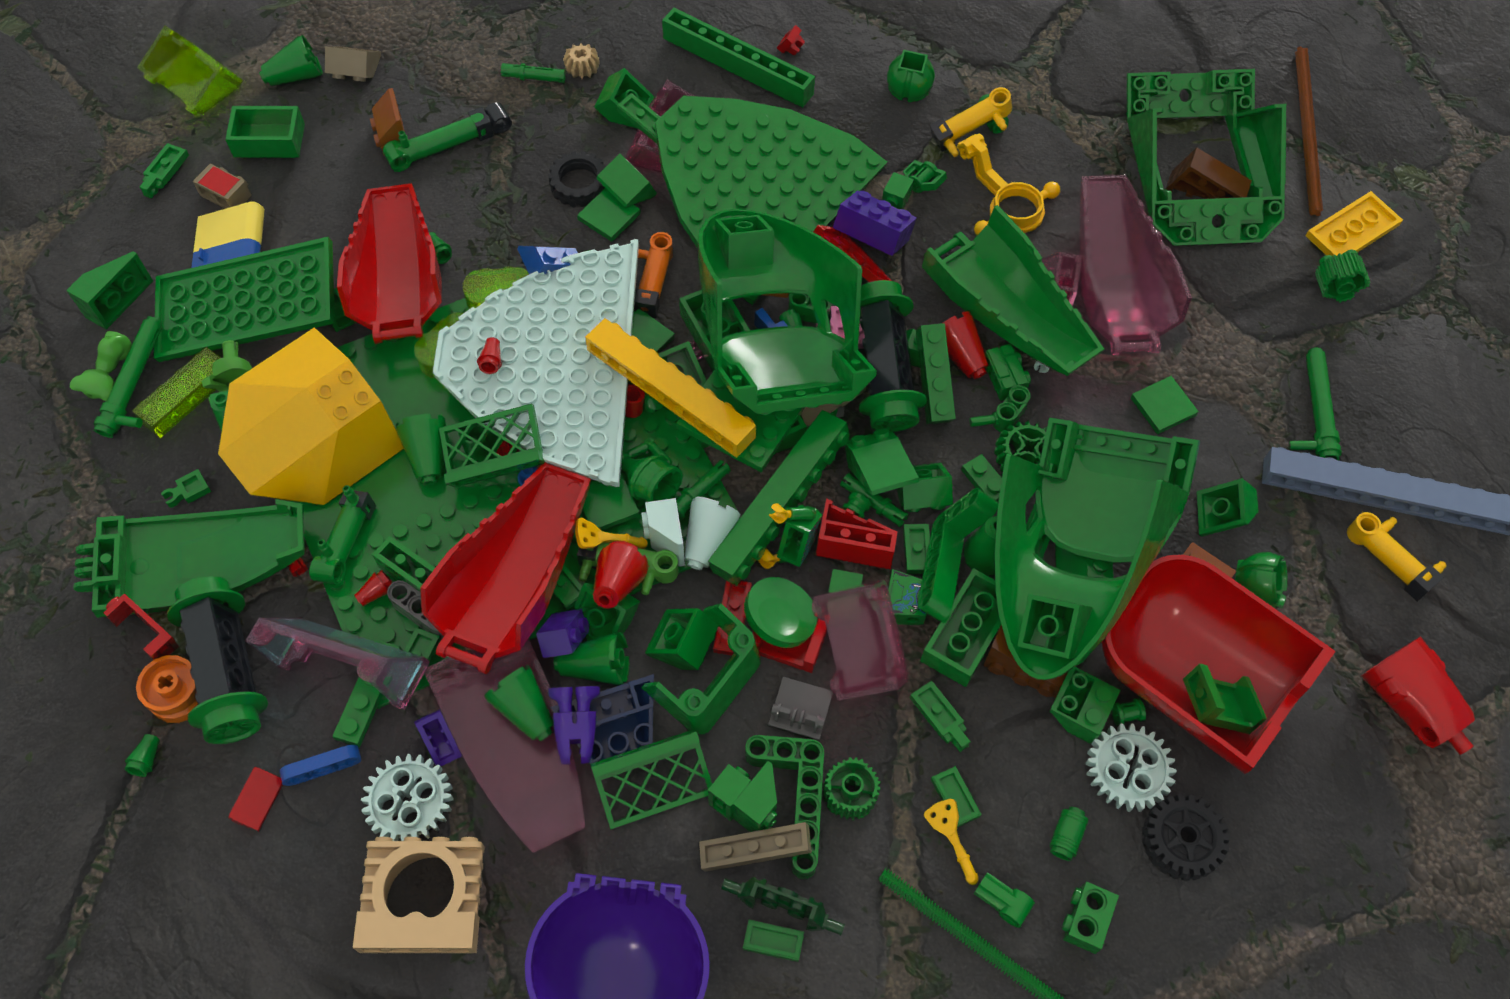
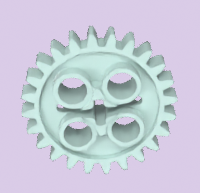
[1085,723,1177,812]
[361,754,453,841]

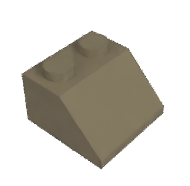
[325,46,381,82]

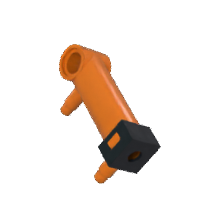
[634,232,673,319]

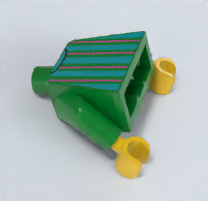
[758,503,823,569]

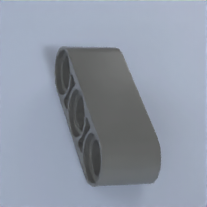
[387,581,444,640]

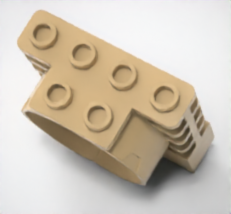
[353,837,485,953]

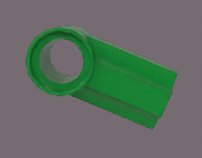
[974,872,1035,928]

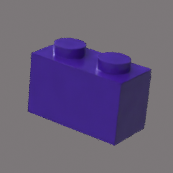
[536,609,589,658]

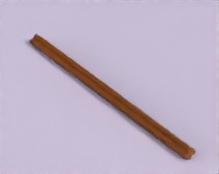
[1295,46,1323,216]

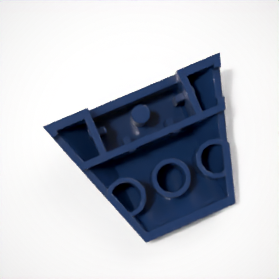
[550,674,654,764]

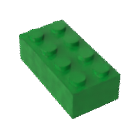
[920,568,1001,687]

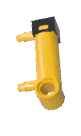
[929,87,1012,157]
[1347,512,1447,602]

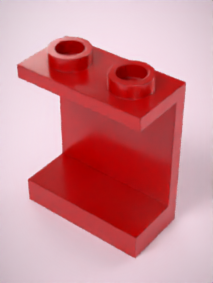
[103,594,179,660]

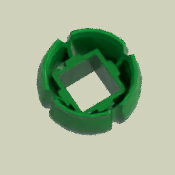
[887,50,935,102]
[1235,552,1288,609]

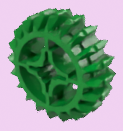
[994,420,1047,471]

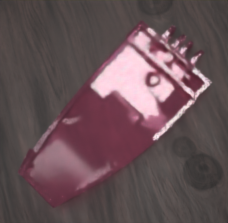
[423,638,585,853]

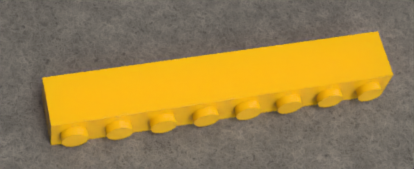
[585,318,756,458]

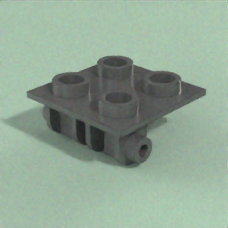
[768,677,834,740]

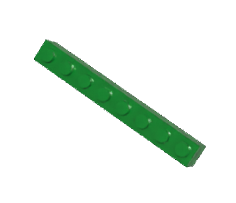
[662,8,815,108]
[708,410,850,586]

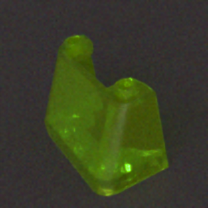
[137,25,244,116]

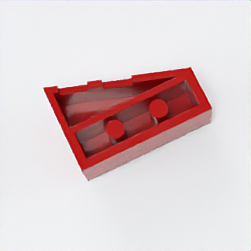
[816,498,897,569]

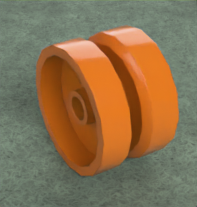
[136,655,199,723]

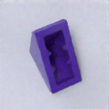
[415,709,462,766]

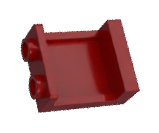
[753,615,830,673]

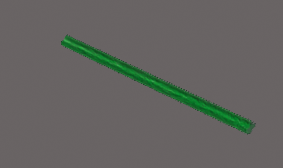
[878,867,1064,999]

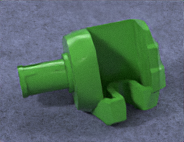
[202,340,252,402]

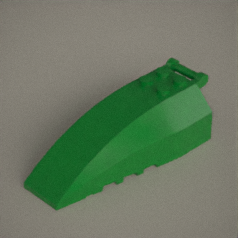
[922,205,1104,376]

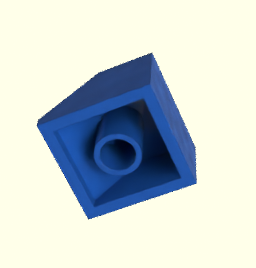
[517,246,578,274]

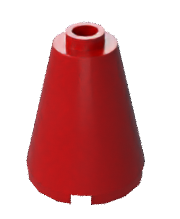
[943,311,989,379]
[593,541,649,608]

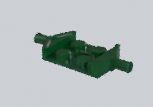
[721,877,845,936]

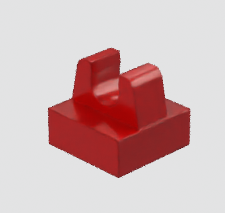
[777,25,805,55]

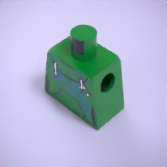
[882,569,927,625]

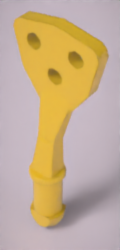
[575,518,648,549]
[924,799,978,885]

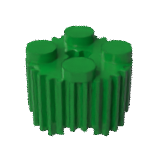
[1315,249,1370,303]
[823,757,880,820]

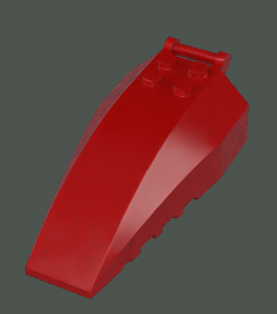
[337,183,442,344]
[420,462,591,674]

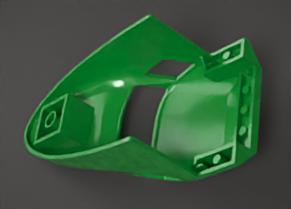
[698,209,877,415]
[995,418,1200,680]

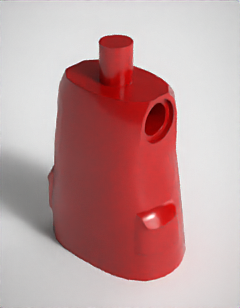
[1360,636,1475,755]

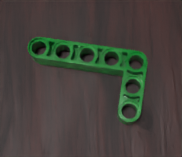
[918,488,998,621]
[745,735,824,879]

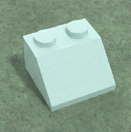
[641,498,685,566]

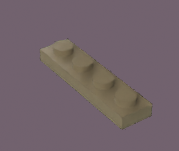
[699,822,812,872]

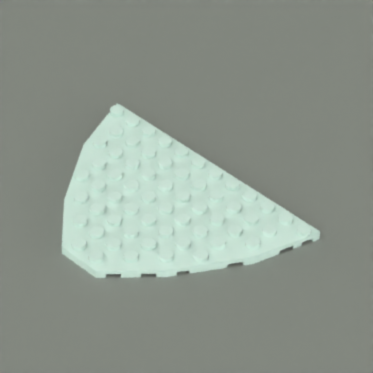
[433,239,639,487]

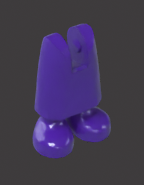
[548,686,600,765]

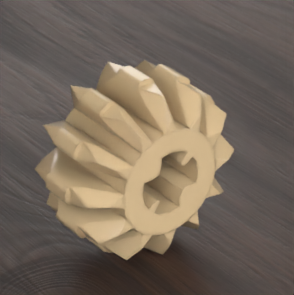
[563,43,600,79]

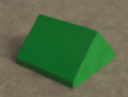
[596,154,657,207]

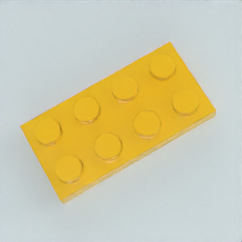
[1305,191,1403,256]

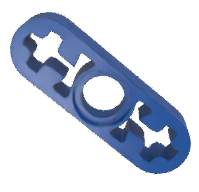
[279,745,361,786]

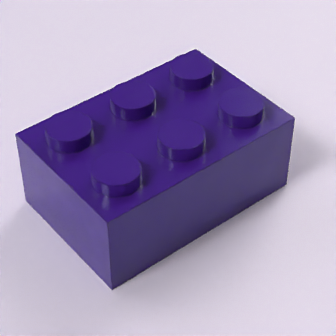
[833,190,917,256]

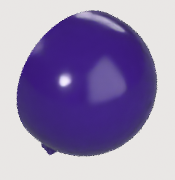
[525,873,709,999]

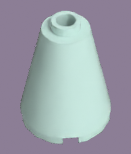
[684,497,740,570]

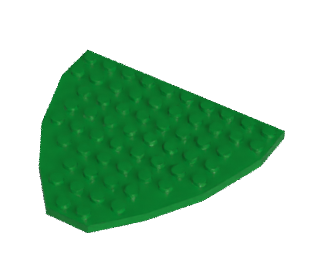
[655,96,887,305]

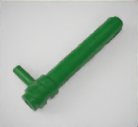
[93,316,162,438]
[1289,347,1342,461]

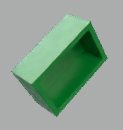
[225,106,305,158]

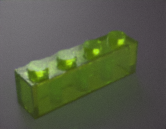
[132,347,221,438]

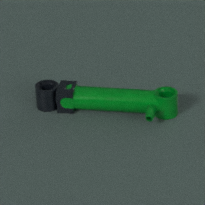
[383,102,512,172]

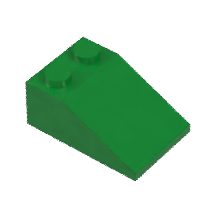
[66,251,153,330]
[844,428,919,495]

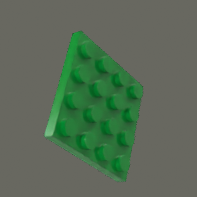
[676,369,805,473]

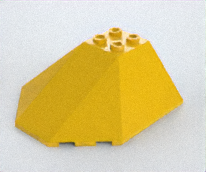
[218,328,404,505]

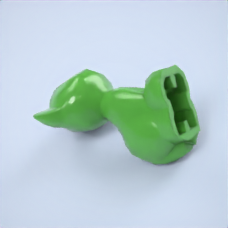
[70,331,132,401]

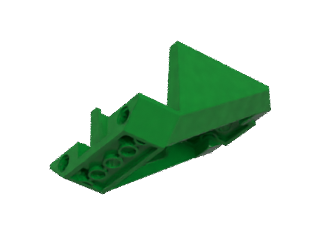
[1127,69,1286,246]

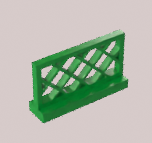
[439,403,545,488]
[590,729,712,829]

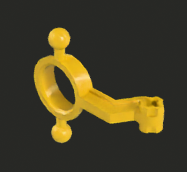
[957,133,1060,236]

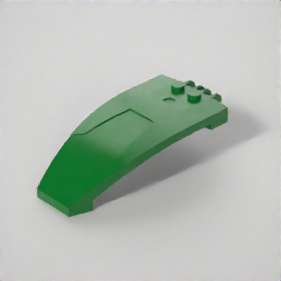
[73,499,305,618]

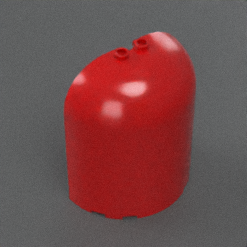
[1102,555,1336,774]

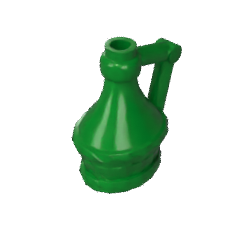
[621,437,683,502]

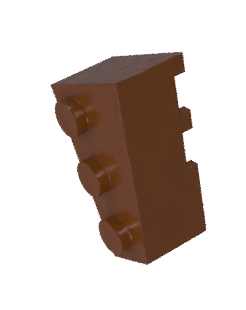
[1165,148,1252,199]
[983,625,1068,698]

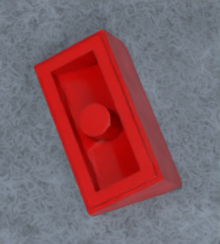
[228,767,283,831]

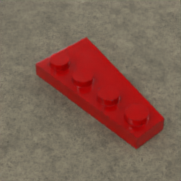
[813,225,892,282]

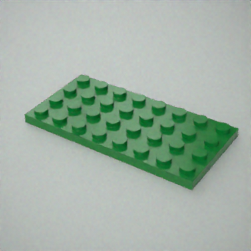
[154,237,335,362]

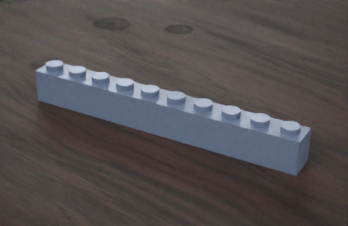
[1262,447,1510,535]

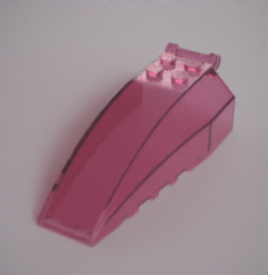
[1080,175,1192,355]

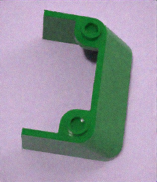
[641,603,761,734]

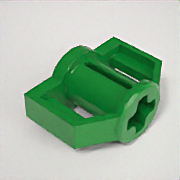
[903,160,947,193]

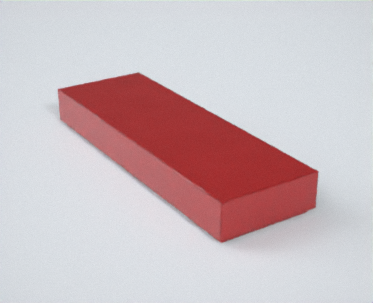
[713,581,752,655]

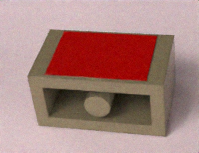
[193,164,252,209]

